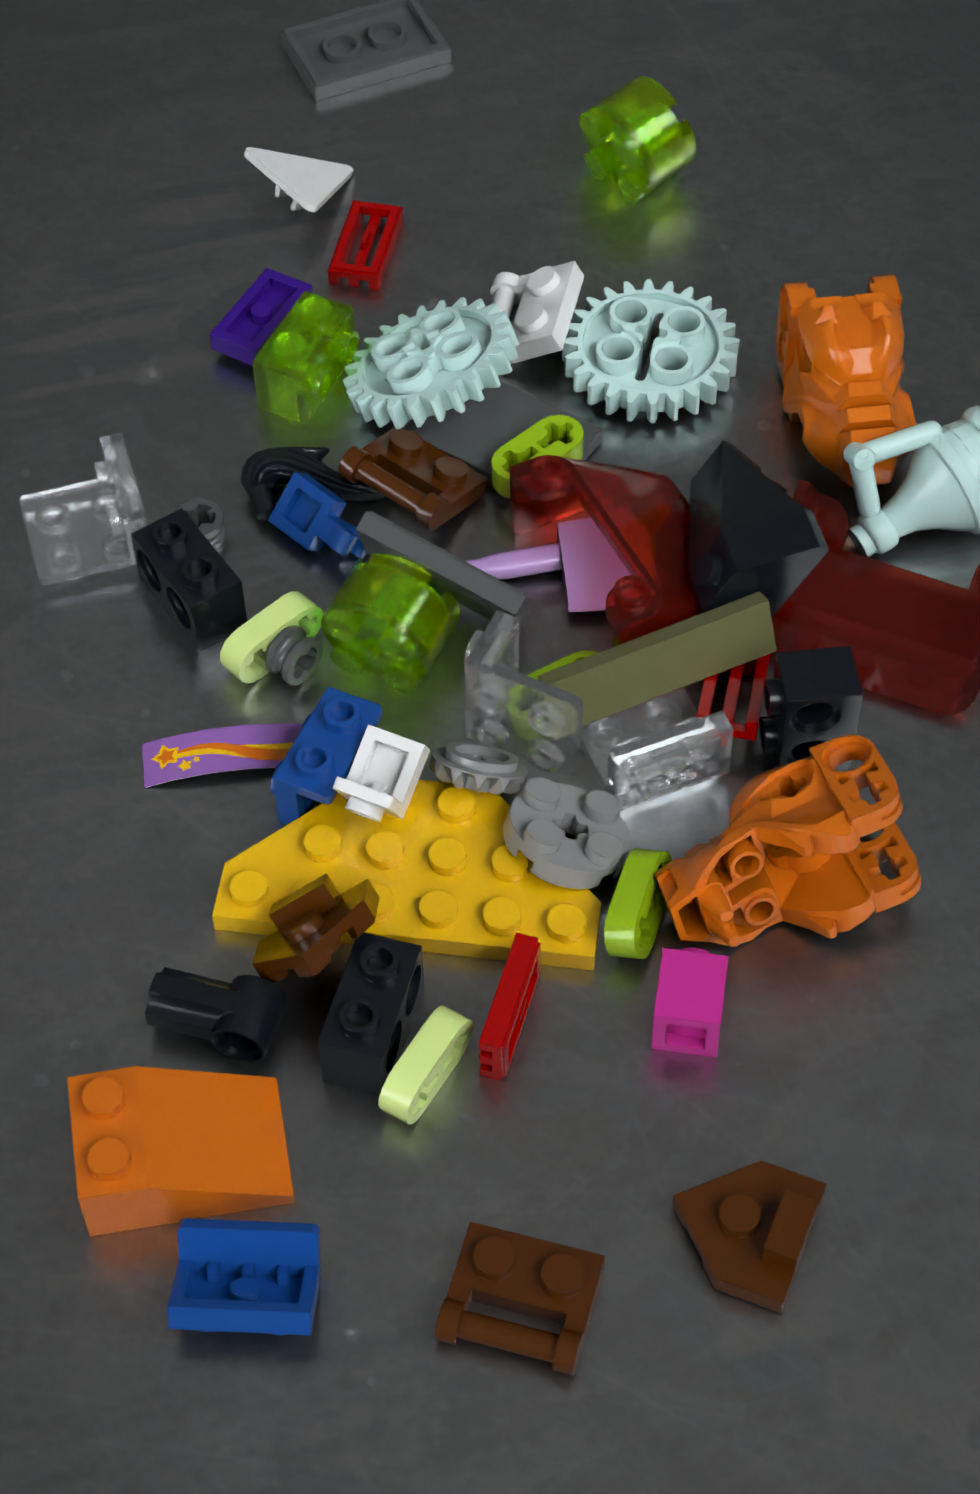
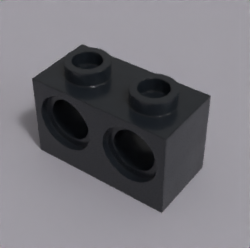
[131,508,247,652]
[759,646,863,771]
[317,932,425,1096]

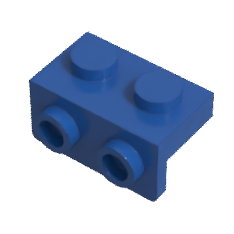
[270,687,382,824]
[167,1218,321,1335]

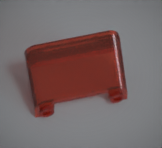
[510,455,702,648]
[770,480,980,715]

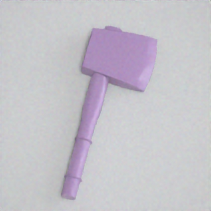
[358,512,660,612]

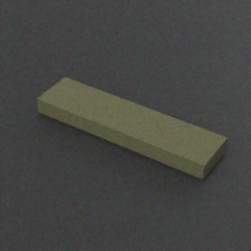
[538,591,777,736]

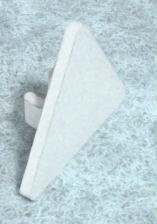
[244,147,353,212]

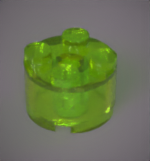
[578,76,696,203]
[321,553,460,694]

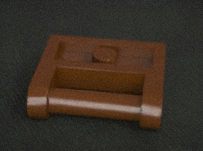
[338,427,488,531]
[435,1222,605,1376]

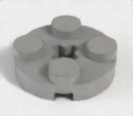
[503,777,631,889]

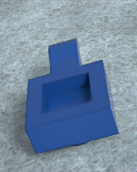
[268,471,366,559]

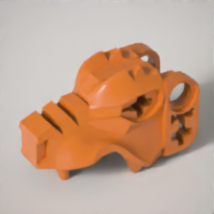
[776,274,916,487]
[655,735,922,947]

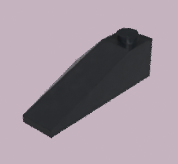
[687,440,829,618]

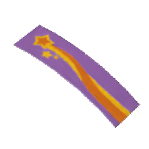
[142,723,303,788]

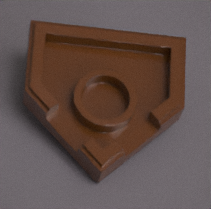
[252,873,380,982]
[672,1160,827,1314]

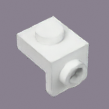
[332,725,430,822]

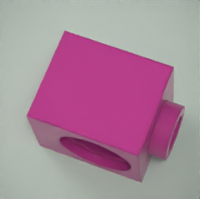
[651,947,729,1058]

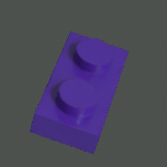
[210,268,313,367]

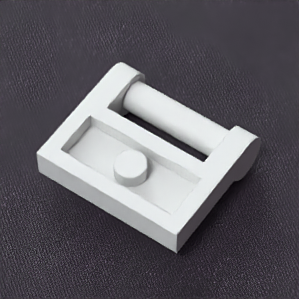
[490,261,584,364]

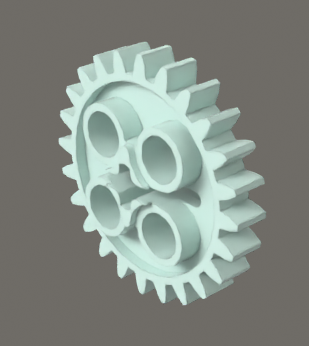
[562,279,739,423]
[343,297,519,429]

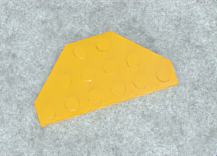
[212,779,602,971]

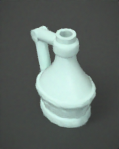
[844,405,980,559]

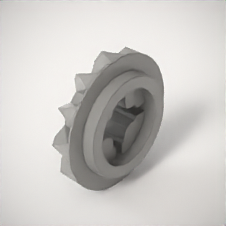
[429,742,529,795]

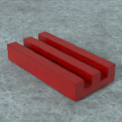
[328,200,404,291]
[695,654,770,741]
[478,932,541,1081]

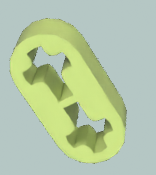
[220,591,324,684]
[378,1005,474,1125]

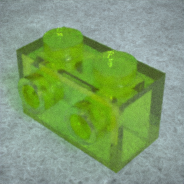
[252,291,359,424]

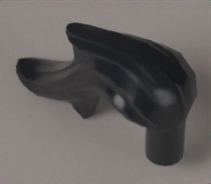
[241,447,386,520]

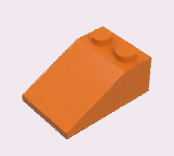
[67,1066,295,1237]

